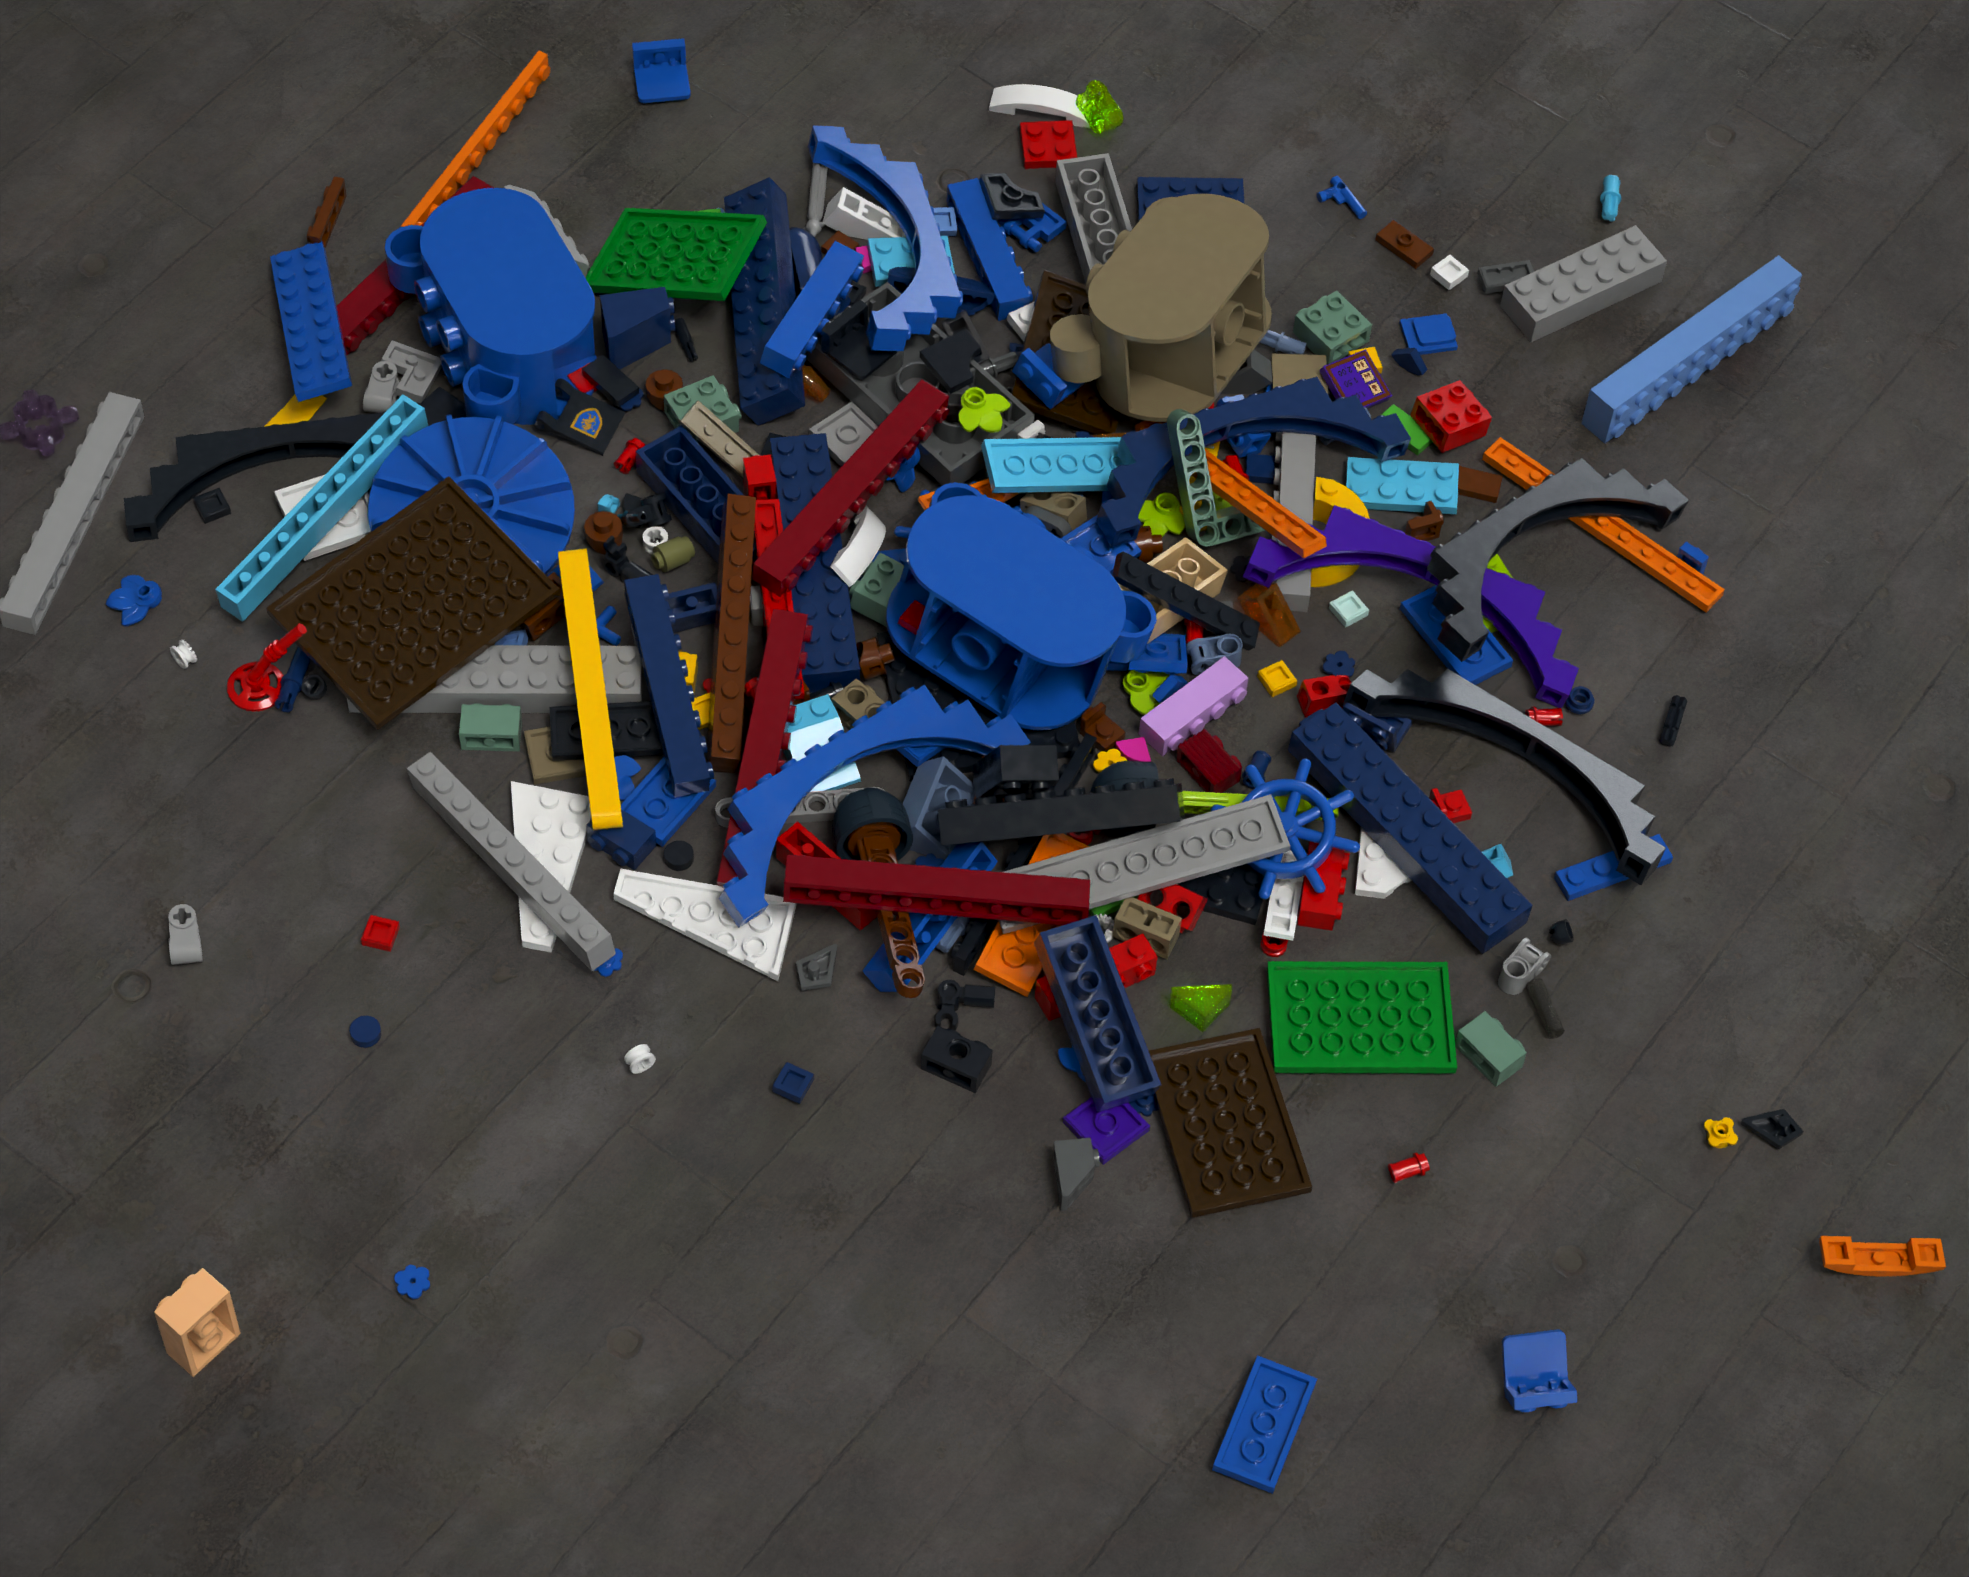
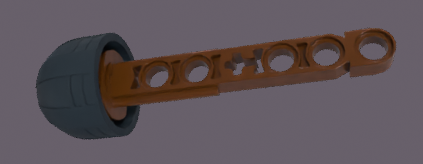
[832,788,925,998]

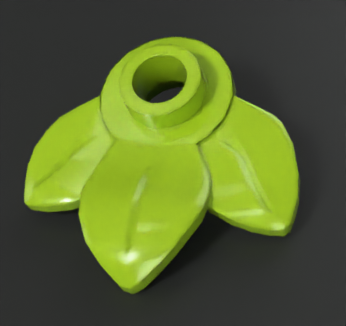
[958,387,1011,433]
[1138,493,1185,537]
[1123,670,1169,715]

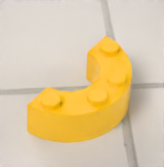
[1311,477,1370,587]

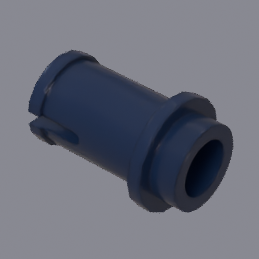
[1242,751,1271,789]

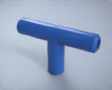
[596,606,621,646]

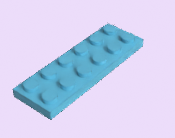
[981,437,1123,493]

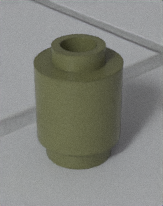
[651,536,695,573]

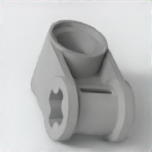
[363,361,399,413]
[168,904,203,965]
[1498,937,1551,995]

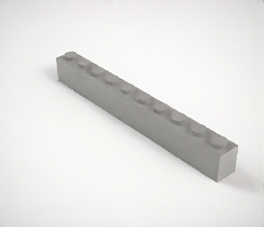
[0,392,144,635]
[407,752,616,971]

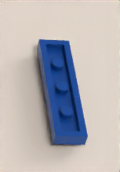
[1554,834,1673,901]

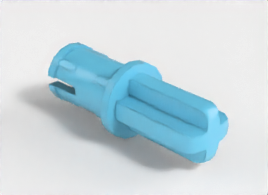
[1600,175,1621,222]

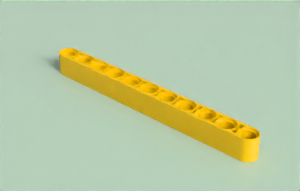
[558,548,623,831]

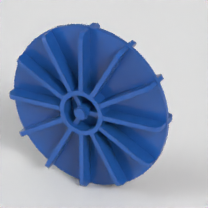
[368,414,575,575]

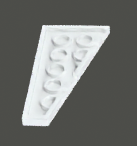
[511,781,591,953]
[614,869,796,981]

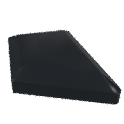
[1741,1109,1804,1149]

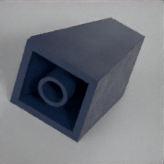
[600,287,675,369]

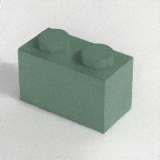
[459,703,522,751]
[1455,1011,1527,1087]

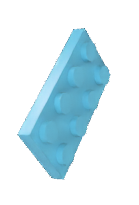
[1346,457,1459,515]

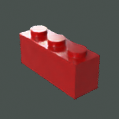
[1297,841,1350,931]

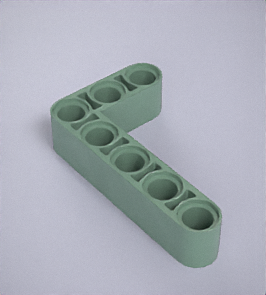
[1167,409,1265,547]

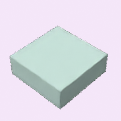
[1329,590,1369,628]

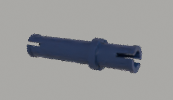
[274,646,311,712]

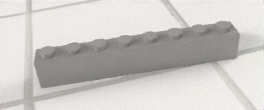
[1269,432,1316,612]

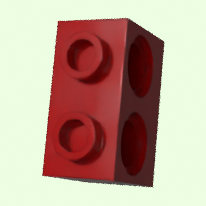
[1137,884,1208,933]

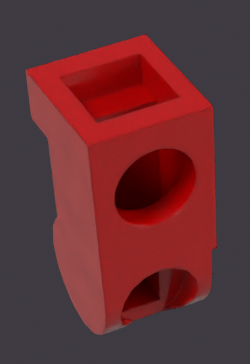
[1297,675,1351,717]

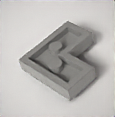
[381,340,442,403]

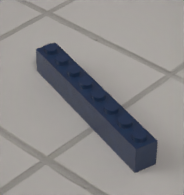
[624,574,714,797]

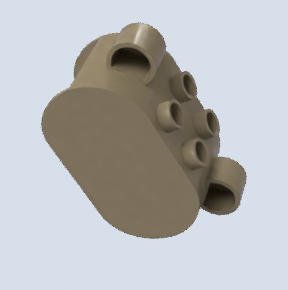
[1050,194,1272,422]

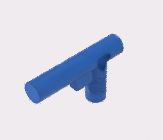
[1317,176,1367,219]

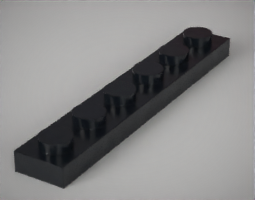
[1112,551,1260,651]

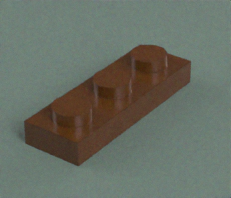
[307,176,347,248]

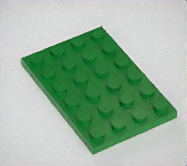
[585,208,767,301]
[1266,961,1457,1073]

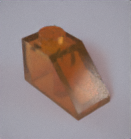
[1237,583,1301,647]

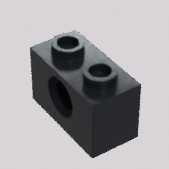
[921,1026,993,1093]

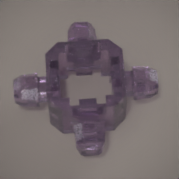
[0,389,79,456]

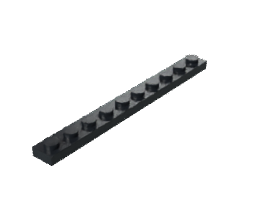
[951,733,1097,976]

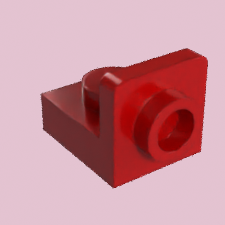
[1429,788,1472,823]

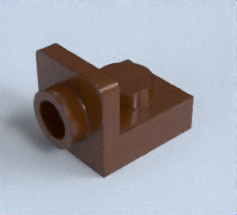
[1405,501,1444,541]
[1080,702,1126,752]

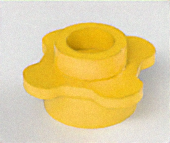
[1704,1117,1738,1148]

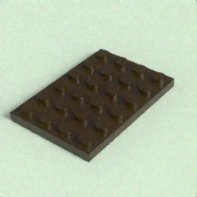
[1011,270,1120,437]
[1149,1028,1312,1218]

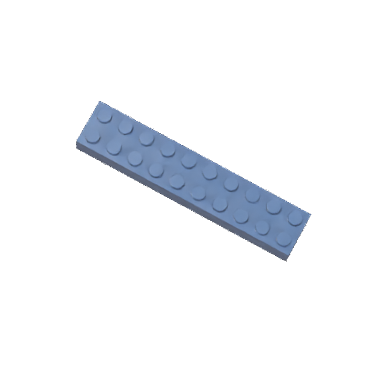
[1581,255,1802,443]

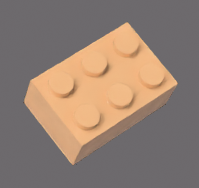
[154,1268,241,1377]

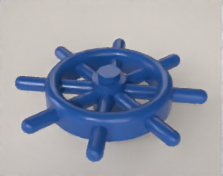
[1211,758,1360,899]

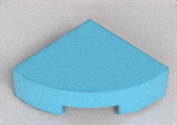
[598,494,620,514]

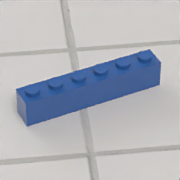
[947,178,1033,321]
[760,241,864,378]
[863,841,998,992]

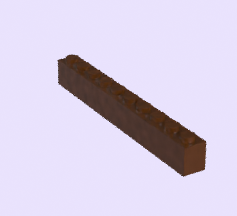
[706,493,756,773]

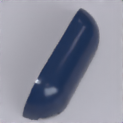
[790,227,823,295]
[888,267,995,315]

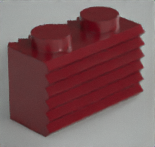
[1176,729,1242,793]

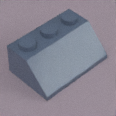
[902,756,974,861]

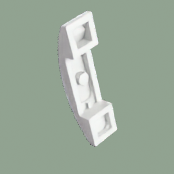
[989,84,1096,129]
[830,505,886,587]
[1264,851,1308,941]

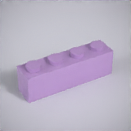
[1139,656,1248,756]

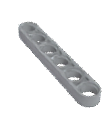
[715,787,885,828]

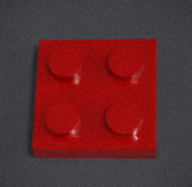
[1020,120,1077,169]

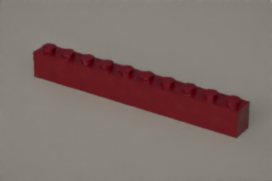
[337,176,494,356]
[752,379,949,597]
[717,609,813,886]
[783,855,1090,925]

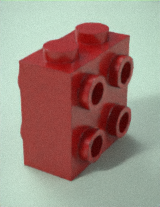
[1410,380,1492,453]

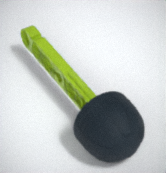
[1090,761,1339,837]

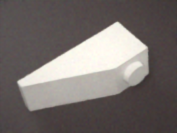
[823,187,906,240]

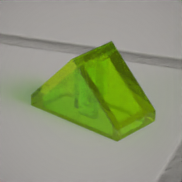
[1169,984,1232,1032]

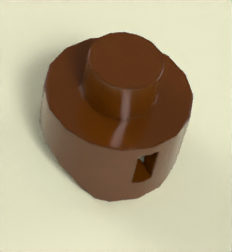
[646,369,683,411]
[584,511,623,555]
[1134,526,1163,563]
[856,637,895,679]

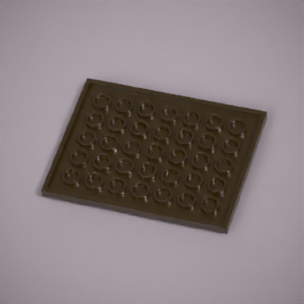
[266,476,560,730]

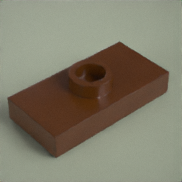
[1375,220,1434,269]

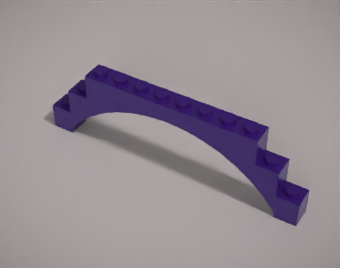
[1243,505,1579,708]

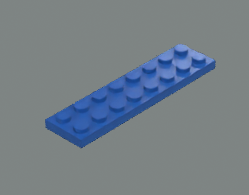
[270,241,352,402]

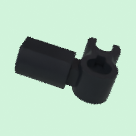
[602,535,653,581]
[935,979,996,1030]

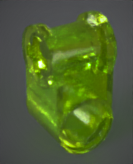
[1076,80,1124,134]

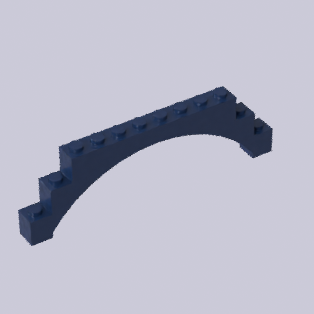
[1096,377,1411,547]

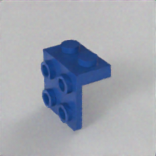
[632,38,691,103]
[1012,343,1084,410]
[1502,1329,1577,1412]

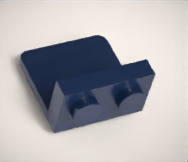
[1342,702,1412,753]

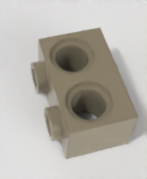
[1020,492,1087,531]
[831,678,886,730]
[1112,897,1182,959]

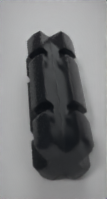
[1659,695,1687,747]

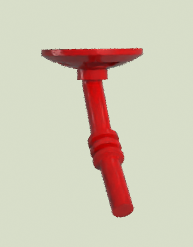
[227,623,307,712]

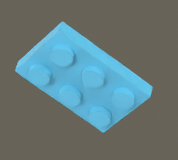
[867,236,955,287]

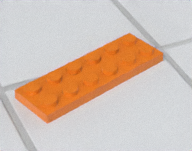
[973,833,1089,997]

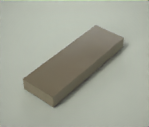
[679,400,759,478]

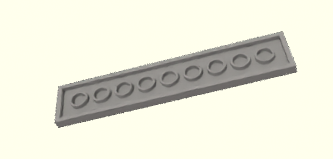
[999,794,1290,934]

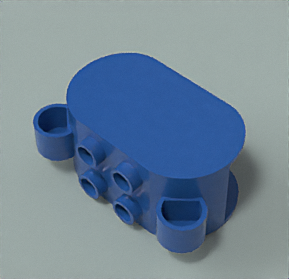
[385,188,597,425]
[886,482,1157,730]

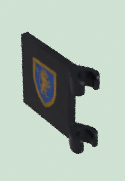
[535,378,625,456]

